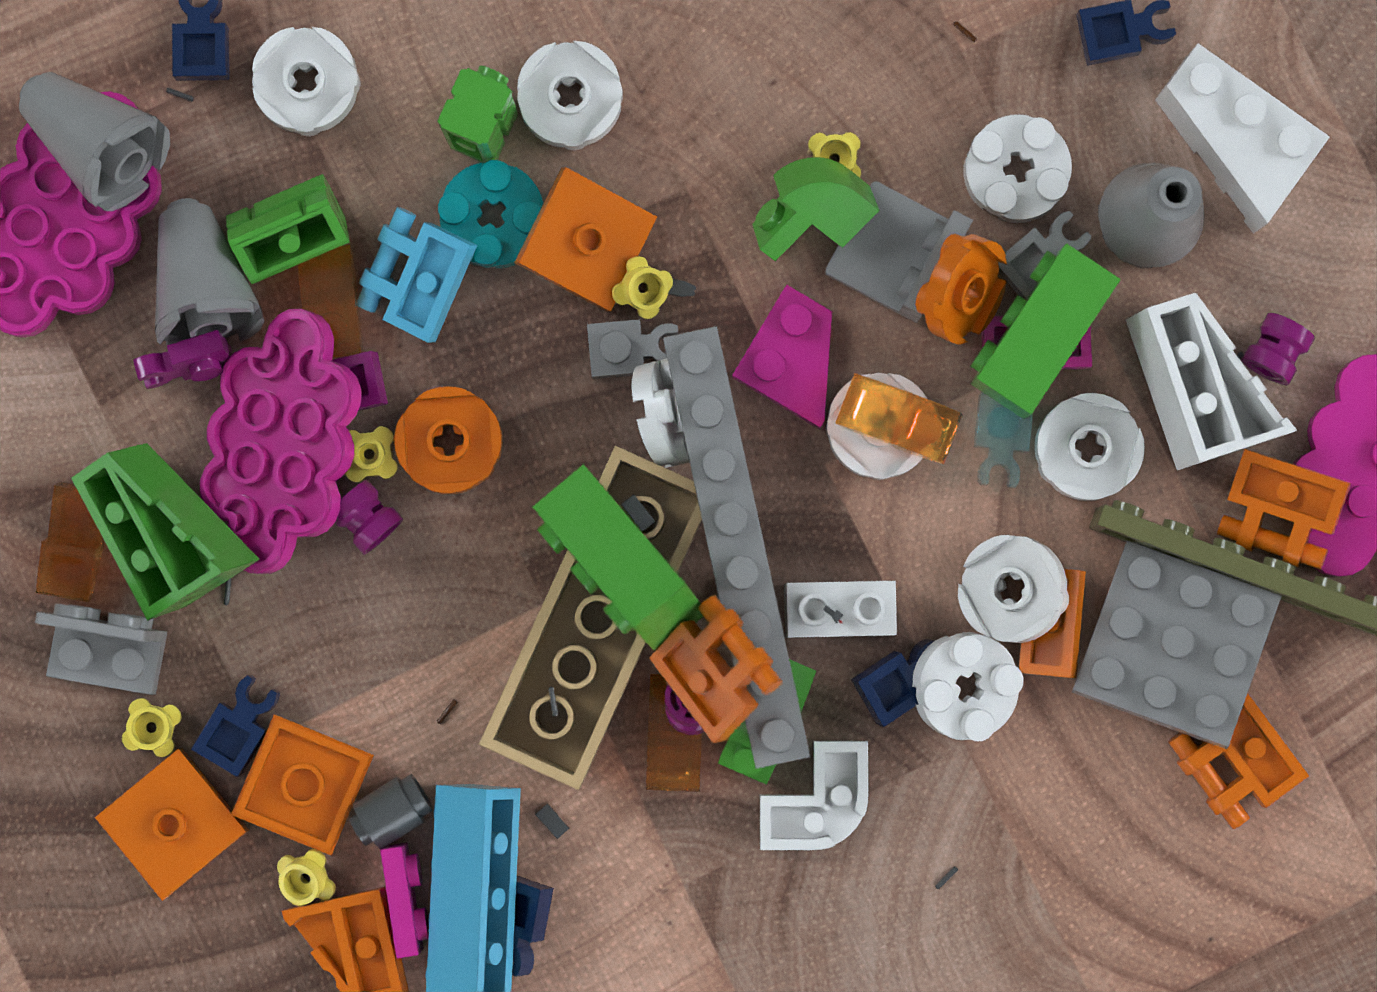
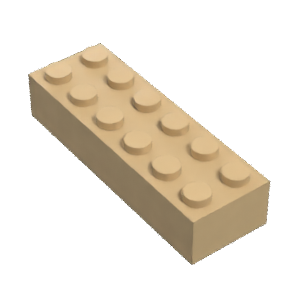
[479,446,702,790]

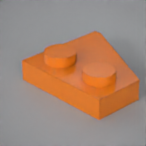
[282,887,409,992]

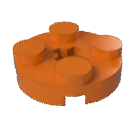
[915,234,1007,344]
[394,386,503,494]

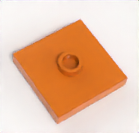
[514,167,657,312]
[231,714,374,856]
[95,748,249,901]

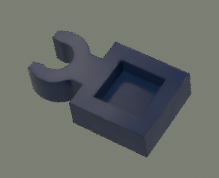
[172,0,229,81]
[1076,0,1176,66]
[851,639,935,727]
[191,675,280,777]
[512,875,554,977]

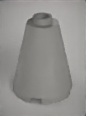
[19,72,170,211]
[1098,163,1204,268]
[155,198,264,345]

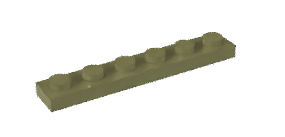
[1089,500,1377,636]

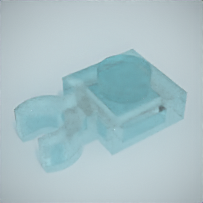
[974,392,1033,488]

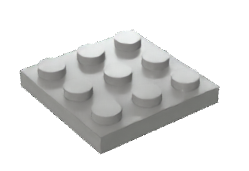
[1072,541,1282,749]

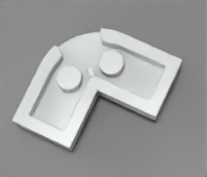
[760,741,868,850]

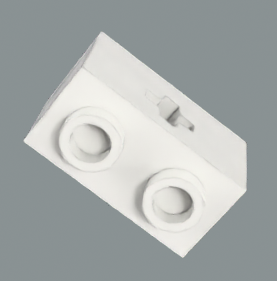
[784,581,897,638]

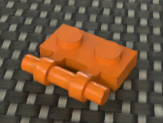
[1217,449,1351,570]
[649,596,782,743]
[1168,693,1309,829]

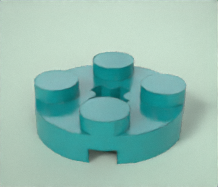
[438,160,544,269]

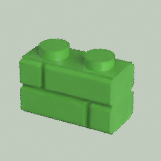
[437,65,518,163]
[226,174,350,284]

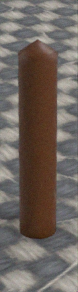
[954,21,977,42]
[437,699,458,724]

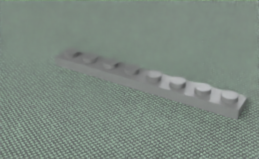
[663,326,810,769]

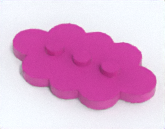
[0,91,162,338]
[200,309,361,574]
[1293,354,1377,577]

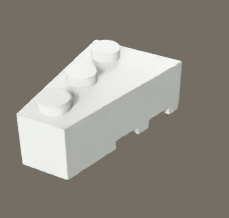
[1155,43,1330,234]
[1126,293,1297,471]

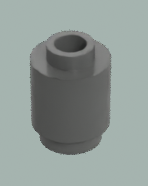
[349,774,434,850]

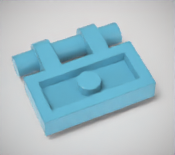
[356,207,477,343]

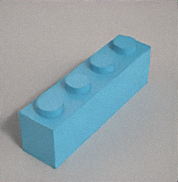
[426,784,521,992]

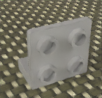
[825,181,973,323]
[35,603,168,695]

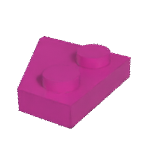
[732,284,832,429]

